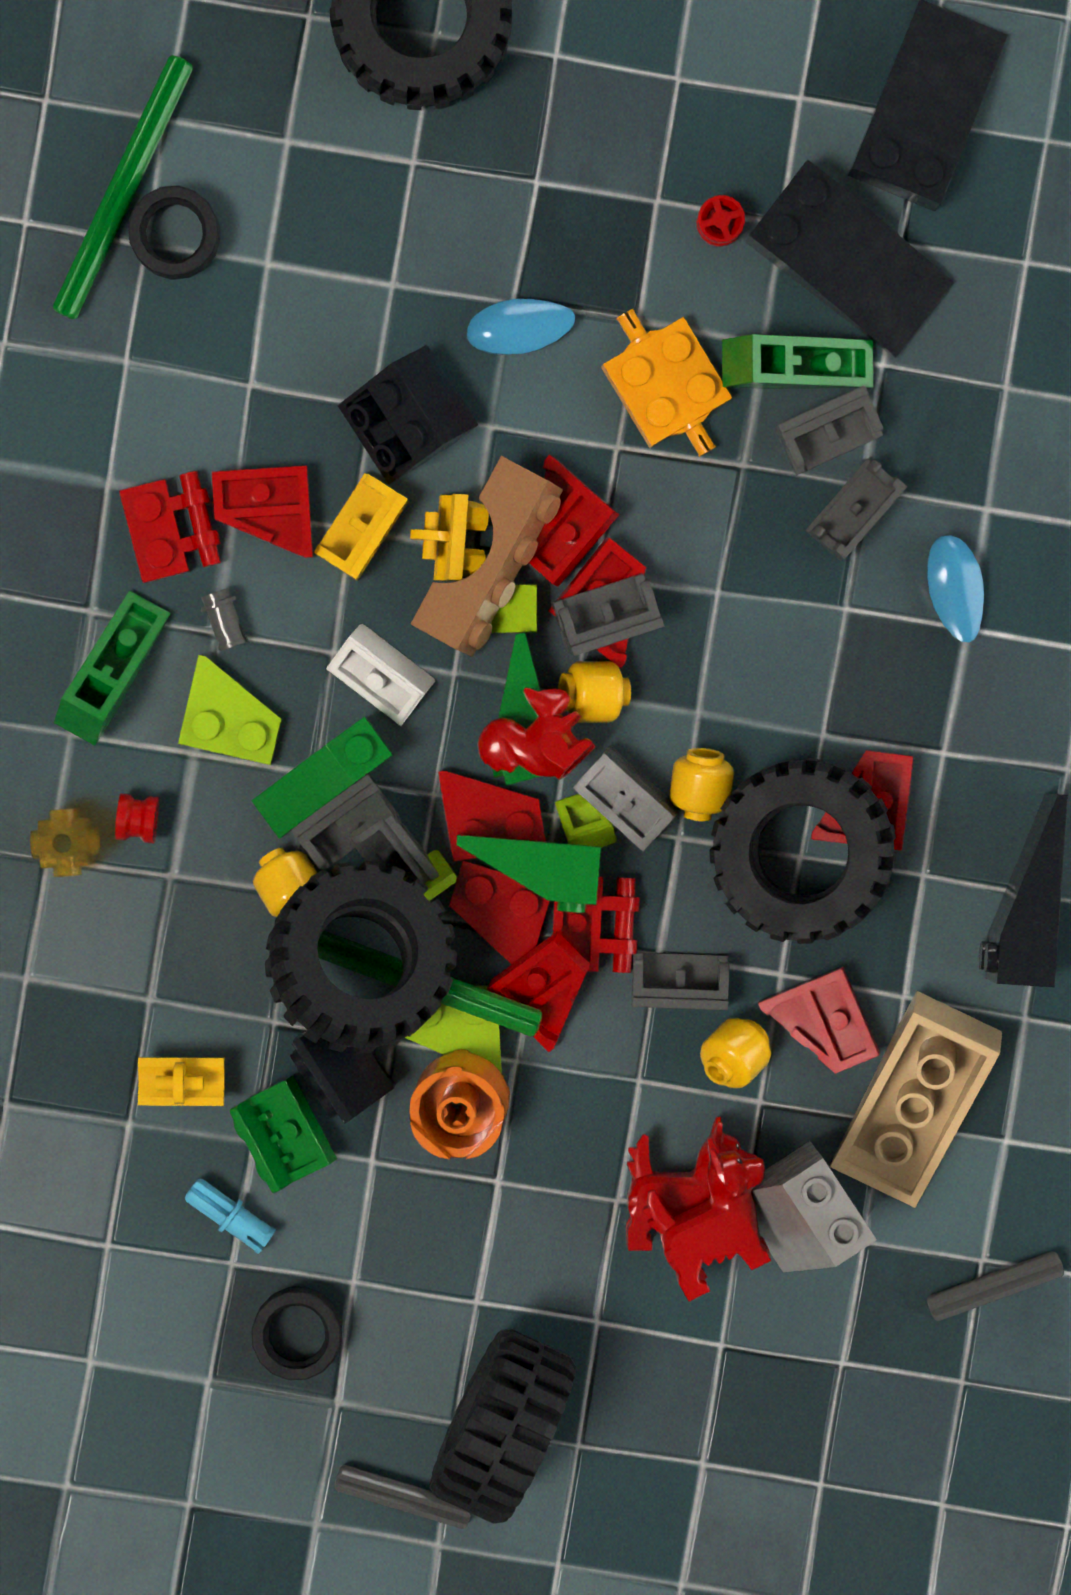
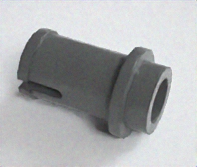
[200,588,248,652]

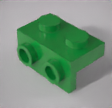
[230,1075,337,1193]

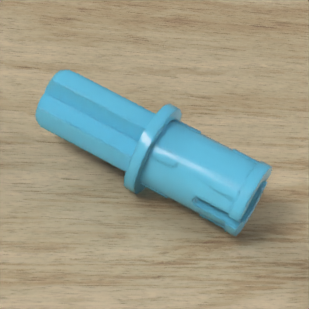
[185,1179,276,1254]

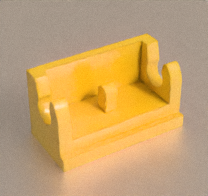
[313,473,409,581]

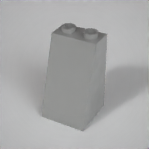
[752,1141,877,1272]

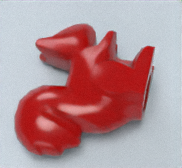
[477,687,596,780]

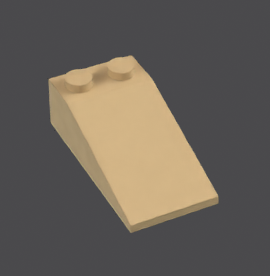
[830,991,1002,1208]

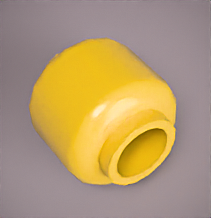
[558,661,631,723]
[669,748,734,821]
[253,848,317,917]
[700,1018,771,1088]

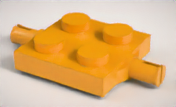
[601,309,732,457]

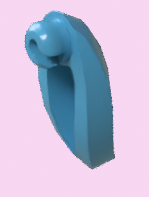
[467,299,575,355]
[927,535,984,642]

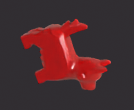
[626,1117,757,1251]
[642,1138,771,1301]

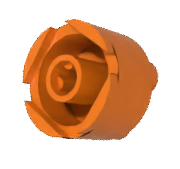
[409,1049,510,1159]

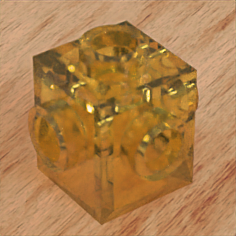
[30,808,101,877]

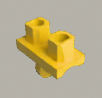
[410,494,489,581]
[138,1057,225,1106]

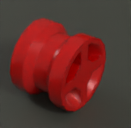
[696,195,745,247]
[115,793,159,844]

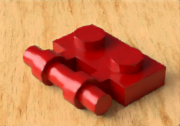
[119,471,221,584]
[553,876,640,973]

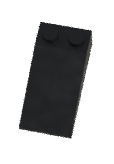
[847,0,1008,212]
[746,159,954,358]
[979,793,1068,988]

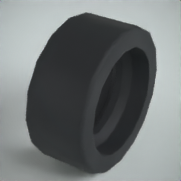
[128,185,221,280]
[252,1287,342,1380]

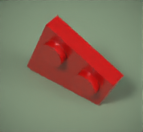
[212,466,313,558]
[811,750,914,851]

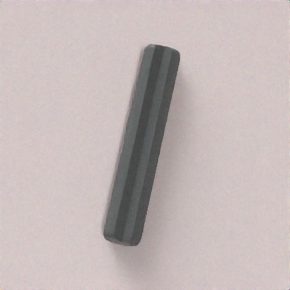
[927,1251,1064,1321]
[334,1465,471,1529]

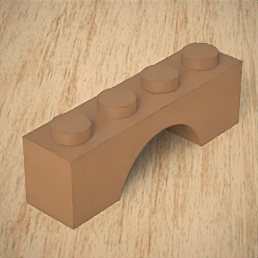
[411,456,563,657]

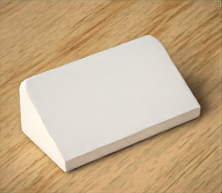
[326,624,435,726]

